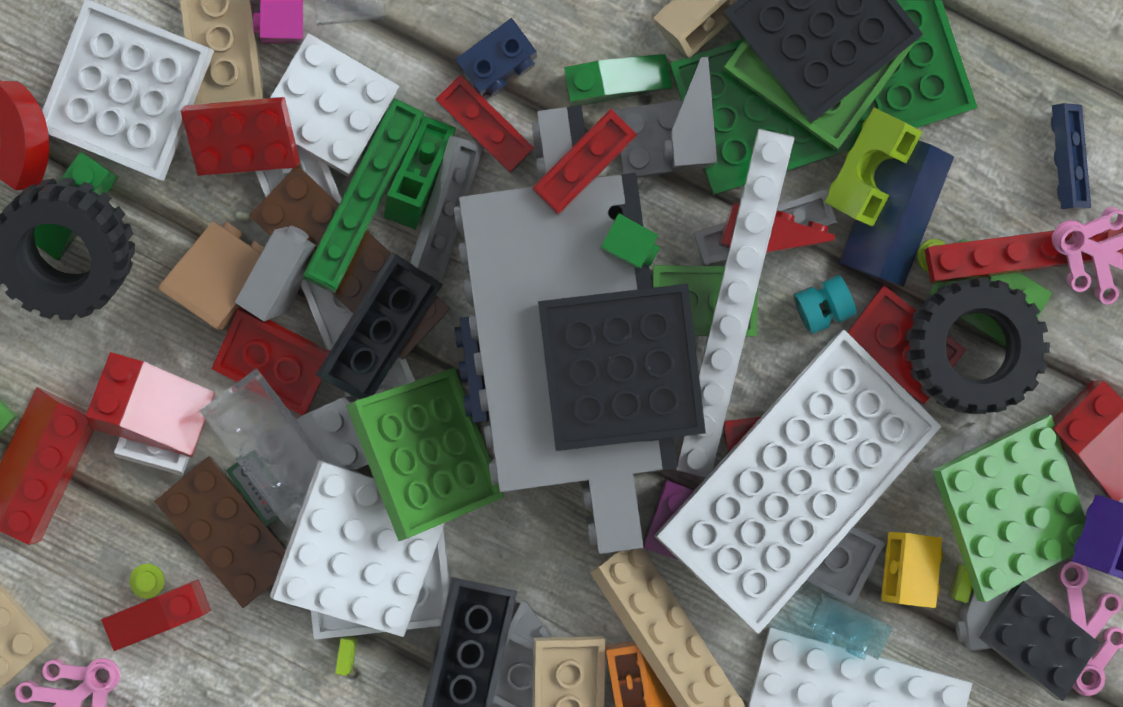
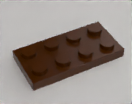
[155,456,287,608]

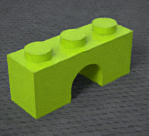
[824,107,923,226]

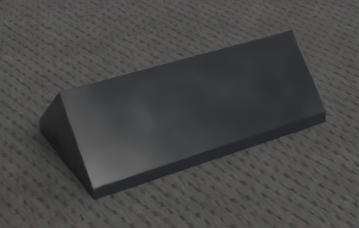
[315,252,443,400]
[423,577,517,707]

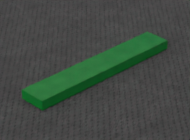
[303,98,425,294]

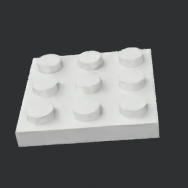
[270,33,400,177]

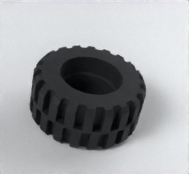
[0,178,135,320]
[905,278,1050,414]

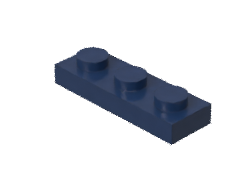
[1051,103,1091,210]
[454,317,489,424]

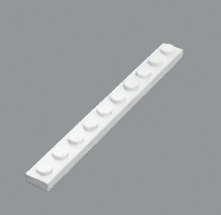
[676,129,794,477]

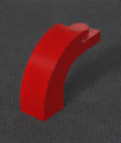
[0,80,49,190]

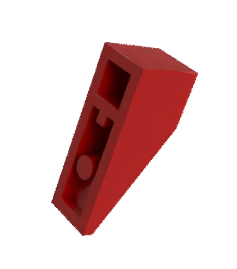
[101,579,212,651]

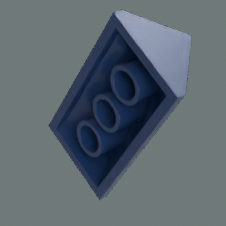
[838,140,955,287]

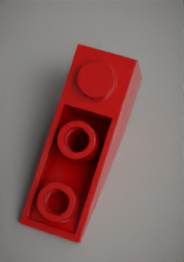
[718,203,836,253]

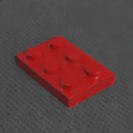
[180,97,300,176]
[847,286,967,405]
[211,307,330,416]

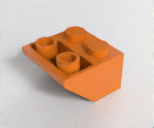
[605,641,677,707]

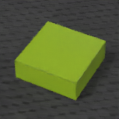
[947,563,973,603]
[335,636,358,676]

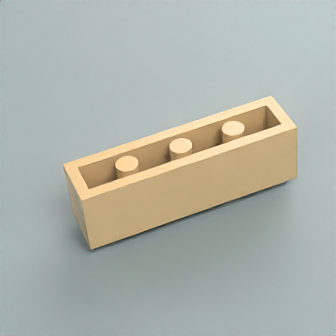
[653,0,737,58]

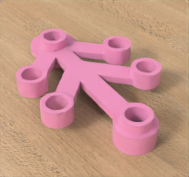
[1052,206,1123,305]
[1057,560,1123,696]
[15,658,120,707]

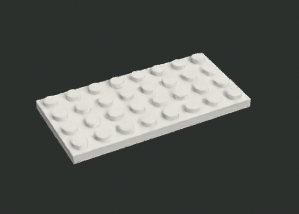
[654,330,942,634]

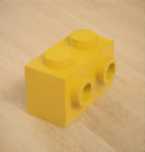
[881,532,943,608]

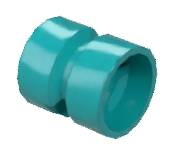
[793,275,857,335]

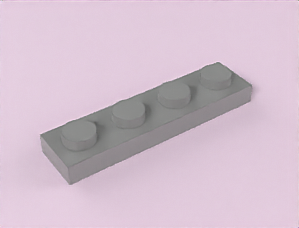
[410,136,483,280]
[693,189,837,266]

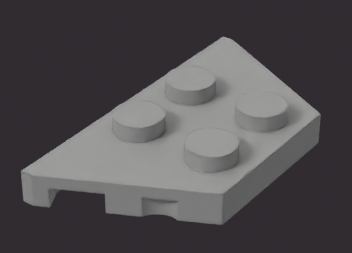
[492,599,551,707]

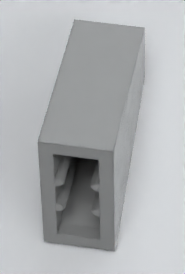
[235,226,316,321]

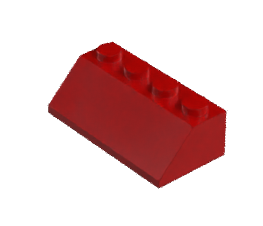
[0,387,94,545]

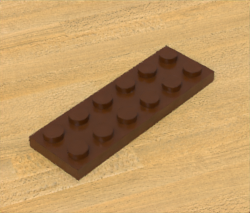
[249,166,451,360]

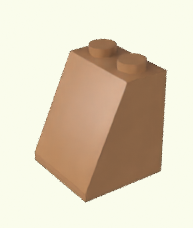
[157,221,265,331]

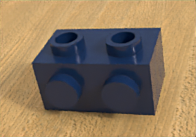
[455,18,537,97]

